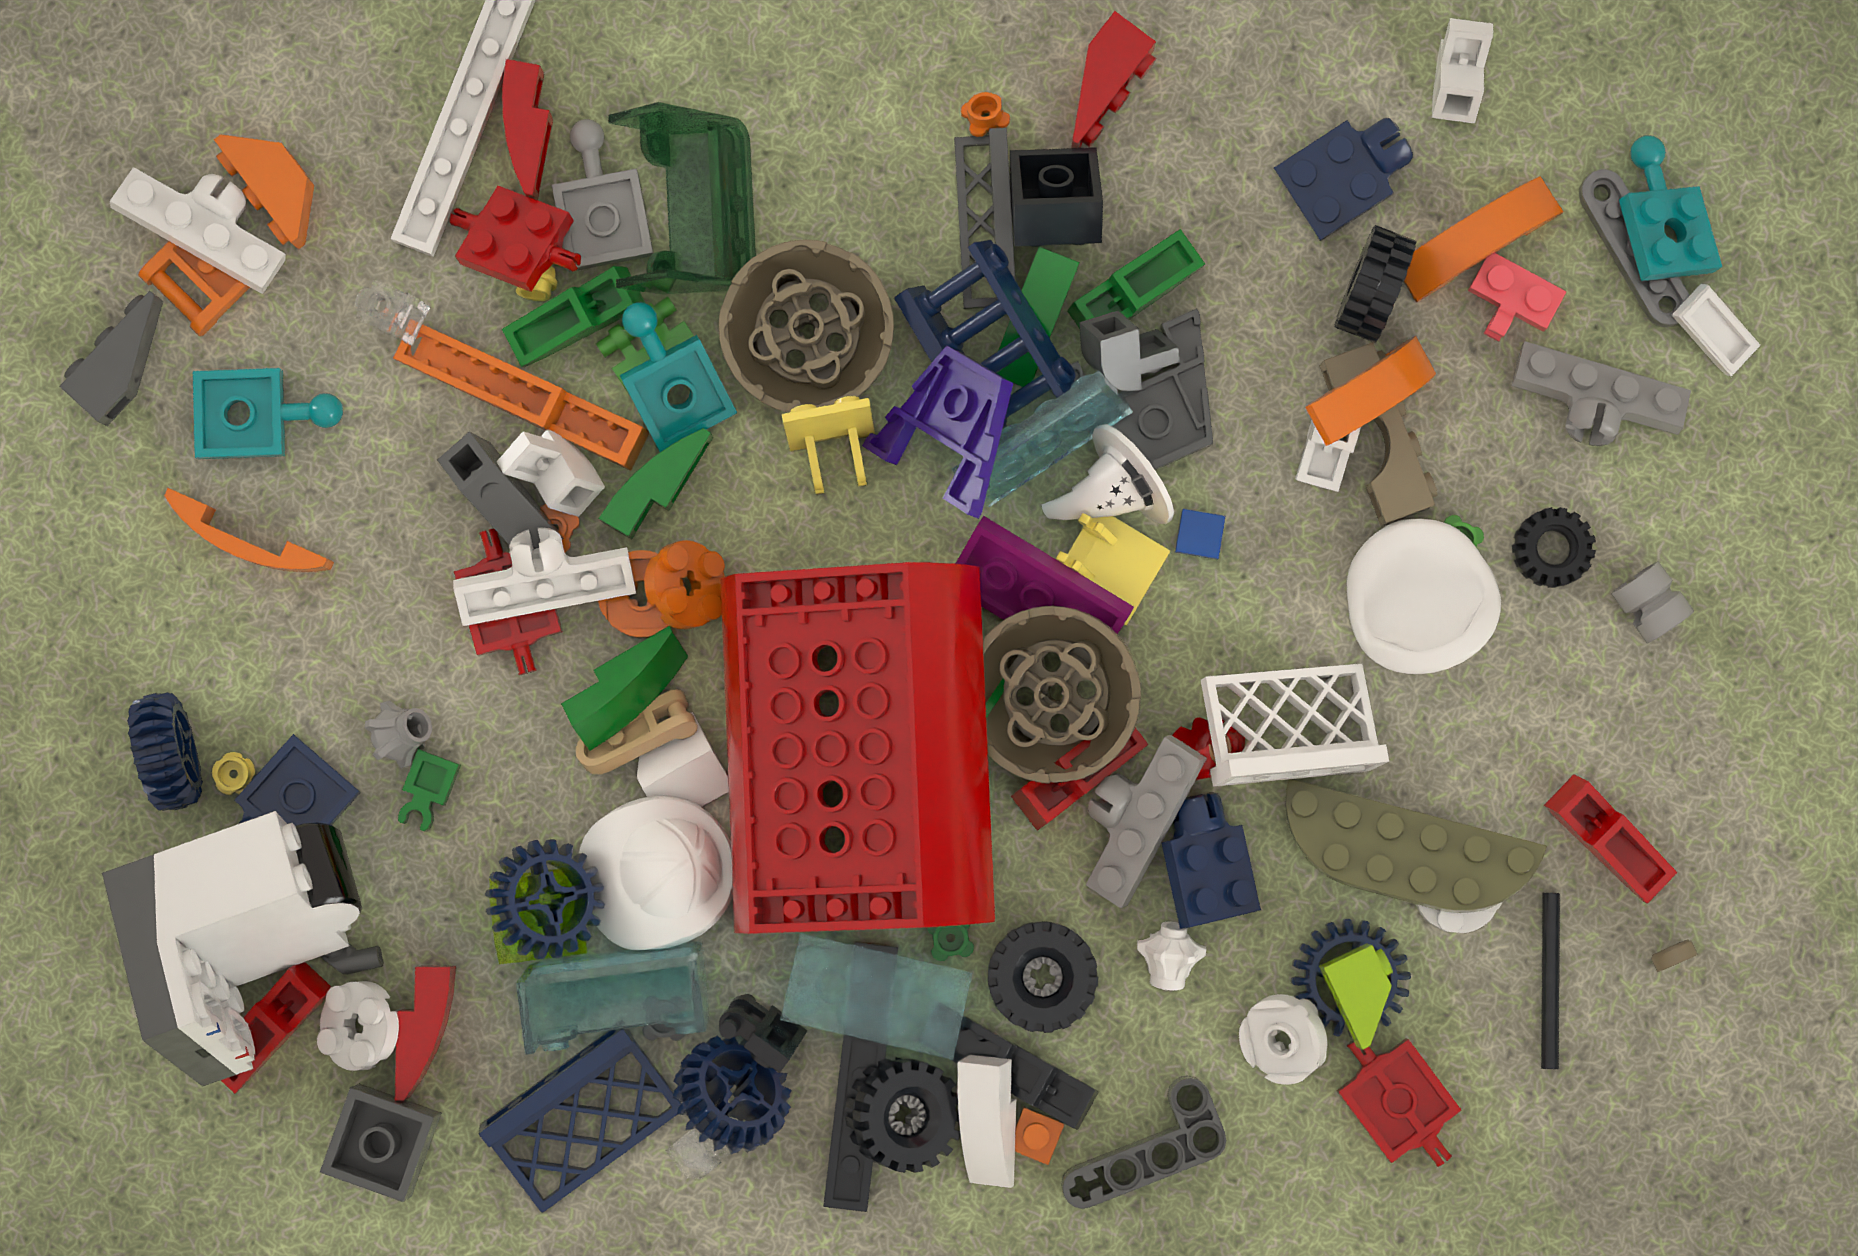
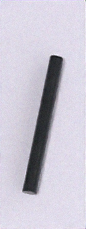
[1541,893,1560,1069]

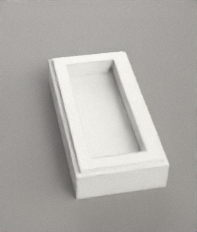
[1672,284,1760,376]

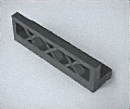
[954,128,1015,309]

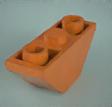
[214,134,314,250]

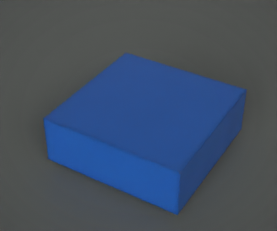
[1175,509,1226,560]

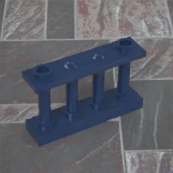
[894,240,1079,440]

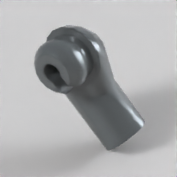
[321,943,384,975]

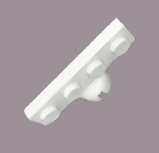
[110,167,285,294]
[453,527,636,626]

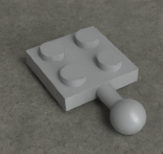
[552,119,654,272]

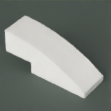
[958,1055,1016,1188]

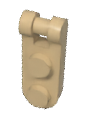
[576,689,698,775]

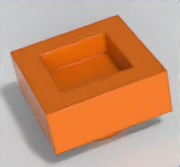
[1015,1106,1064,1165]

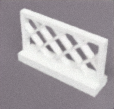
[1201,664,1389,787]

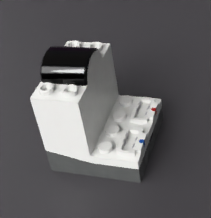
[102,811,363,1087]

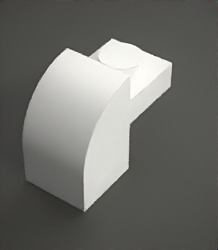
[1432,18,1493,123]
[1295,420,1361,492]
[497,429,605,517]

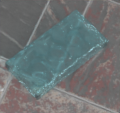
[952,370,1133,507]
[780,933,973,1060]

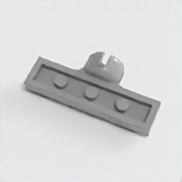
[1511,341,1691,446]
[1086,735,1207,908]

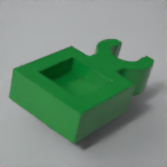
[398,749,461,832]

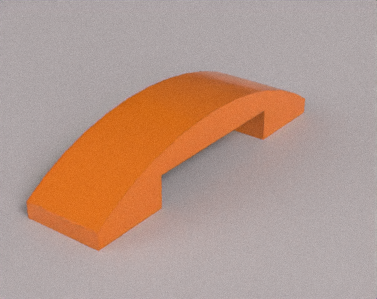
[1403,176,1563,302]
[1305,336,1436,446]
[164,488,334,572]

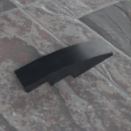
[918,1002,1099,1130]

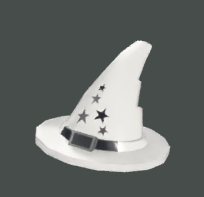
[1042,424,1174,524]

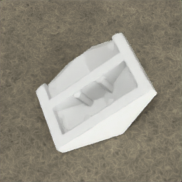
[637,712,729,807]

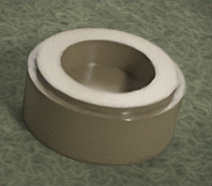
[1651,939,1698,972]

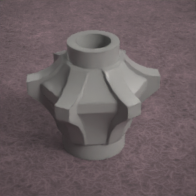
[364,701,432,769]

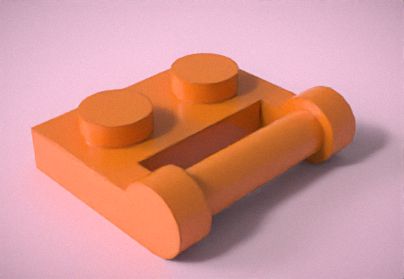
[138,241,250,336]

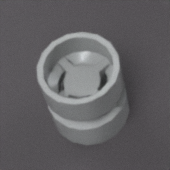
[1611,561,1694,643]

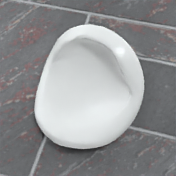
[1347,519,1501,674]
[579,796,733,950]

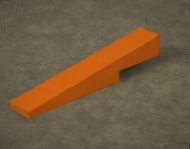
[393,320,649,471]

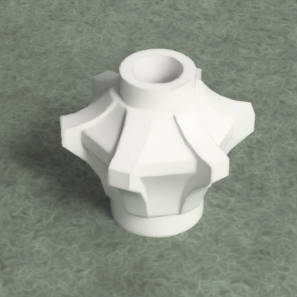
[1137,922,1206,990]

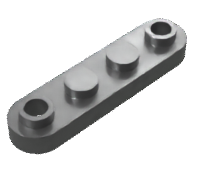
[1579,169,1690,327]

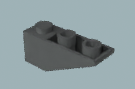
[59,291,163,426]
[437,431,564,549]

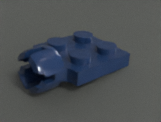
[1274,118,1413,241]
[234,734,361,857]
[1161,792,1261,929]

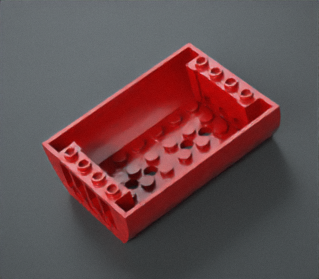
[720,562,995,934]

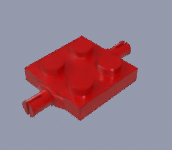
[450,186,581,292]
[454,528,563,675]
[1336,1038,1462,1167]

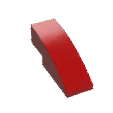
[502,59,553,200]
[1011,727,1149,831]
[1544,774,1677,904]
[221,962,331,1094]
[395,965,456,1101]

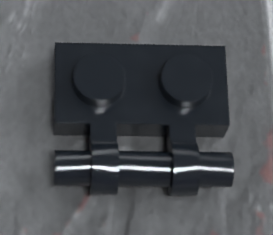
[719,994,808,1073]

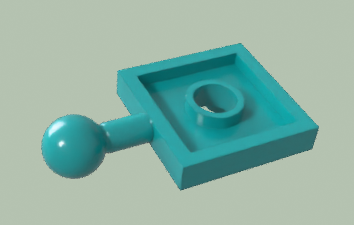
[1619,135,1722,281]
[619,302,737,452]
[193,368,343,460]

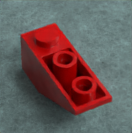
[1071,11,1157,148]

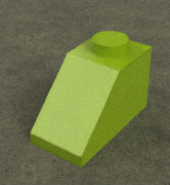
[1319,944,1393,1050]

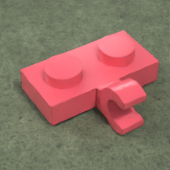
[1468,253,1566,342]

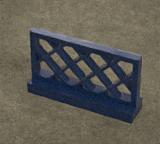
[478,1020,682,1213]

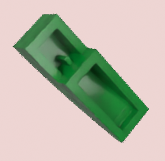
[1067,229,1205,329]
[997,246,1080,387]
[502,266,645,367]
[598,428,714,540]
[561,626,688,751]

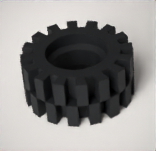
[1512,507,1596,588]

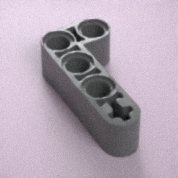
[1061,1075,1227,1209]

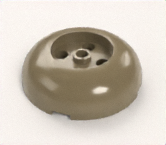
[719,239,894,413]
[983,606,1141,783]

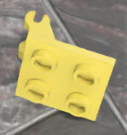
[782,396,875,494]
[1056,513,1170,626]

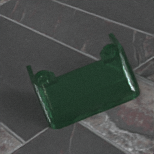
[608,102,756,295]

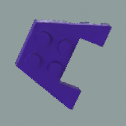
[862,346,1013,519]

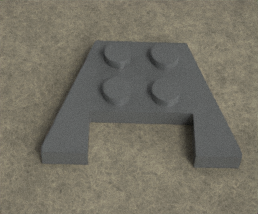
[1050,308,1213,470]

